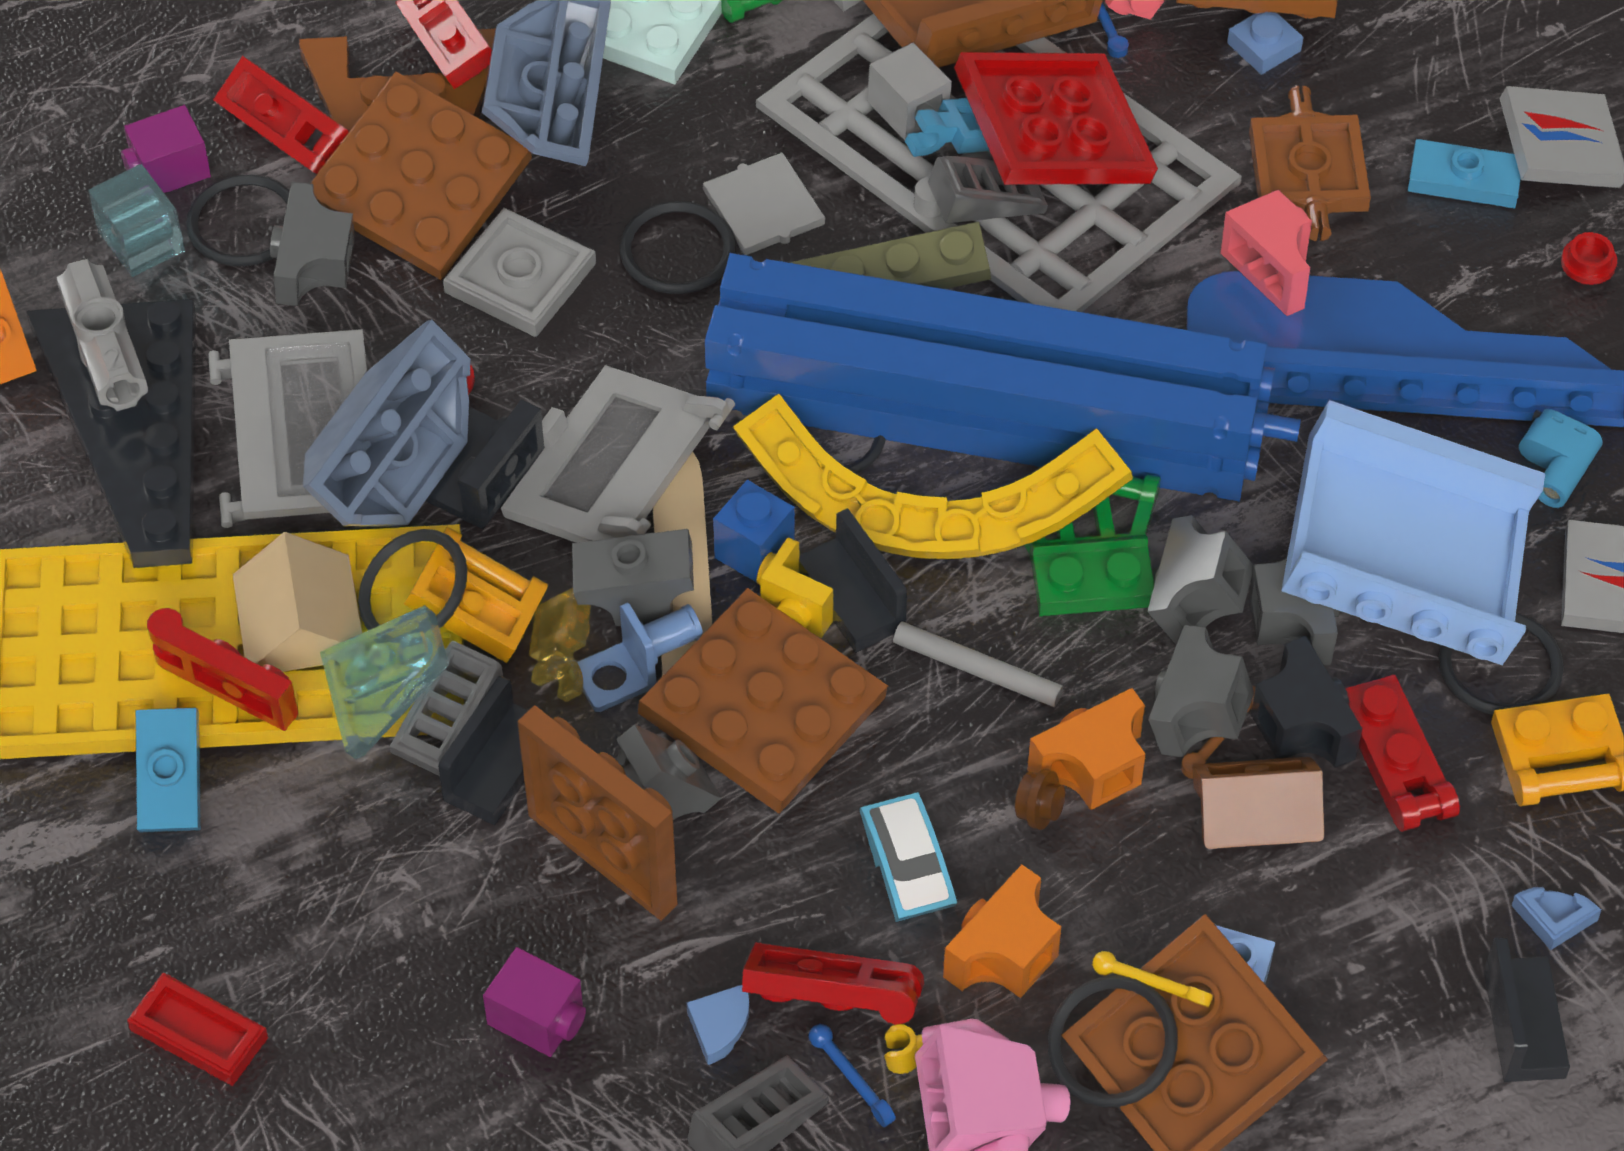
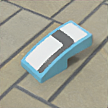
[859,792,957,922]

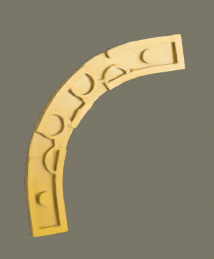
[733,394,1133,559]

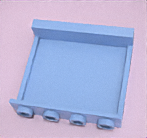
[1281,400,1545,665]

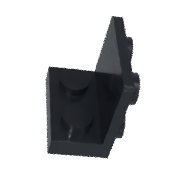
[425,399,545,529]

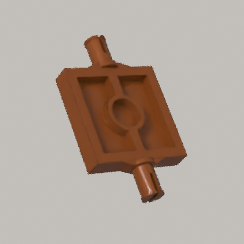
[1249,86,1371,241]

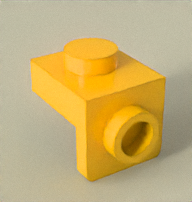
[756,537,833,638]

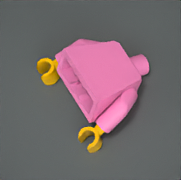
[884,1019,1070,1151]

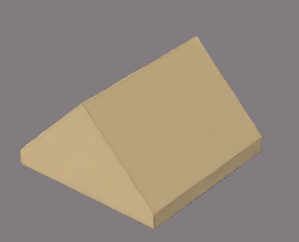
[233,532,366,672]

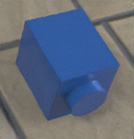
[713,480,795,582]

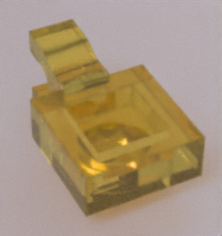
[529,588,591,702]

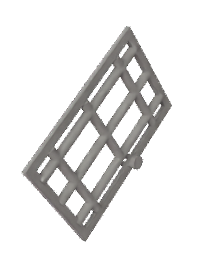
[756,13,1242,312]

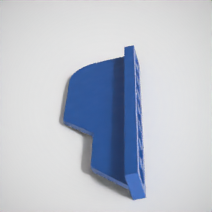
[1186,271,1624,427]

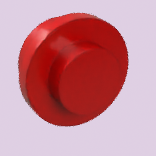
[1561,232,1617,285]

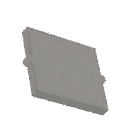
[703,152,825,255]

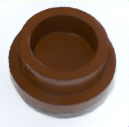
[1015,769,1065,830]

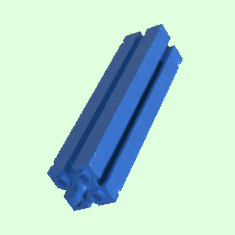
[705,253,1301,502]

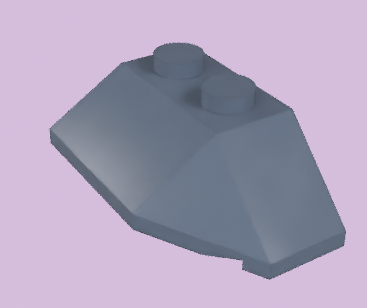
[482,0,611,166]
[303,319,471,526]

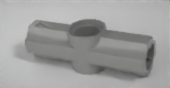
[57,259,148,411]

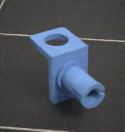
[572,602,703,712]

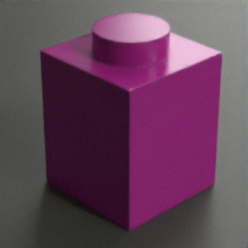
[121,105,211,198]
[483,947,586,1057]

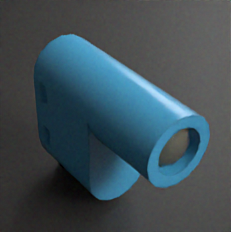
[1519,409,1603,508]

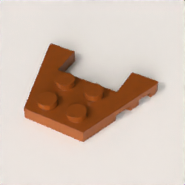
[299,28,496,131]

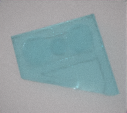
[320,605,449,759]

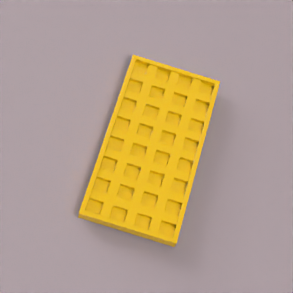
[0,524,465,759]

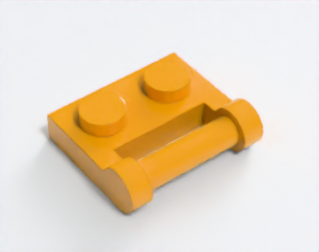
[404,526,548,663]
[1491,694,1624,806]

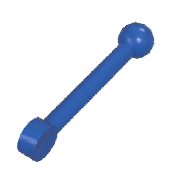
[1098,1,1129,58]
[808,1024,896,1127]

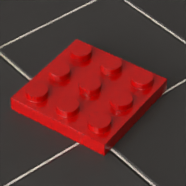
[954,52,1158,185]

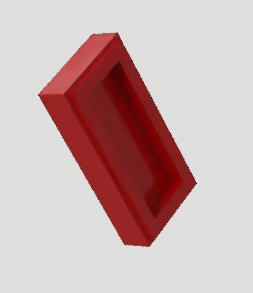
[127,972,268,1086]

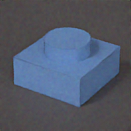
[1227,12,1303,75]

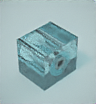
[88,164,185,277]

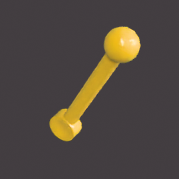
[1092,951,1213,1007]

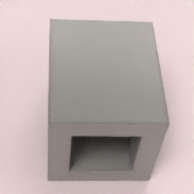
[867,43,952,140]

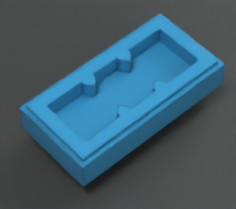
[1408,139,1520,208]
[136,708,201,832]

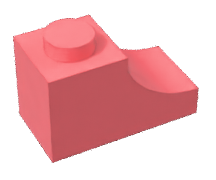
[1220,190,1312,316]

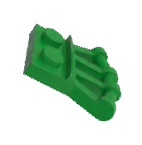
[1024,474,1161,616]

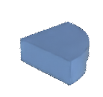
[1511,887,1601,950]
[687,985,749,1065]

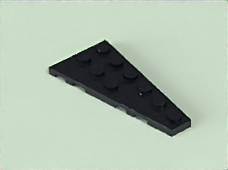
[26,299,196,568]

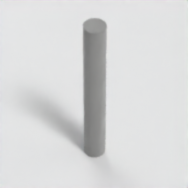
[893,621,1064,708]

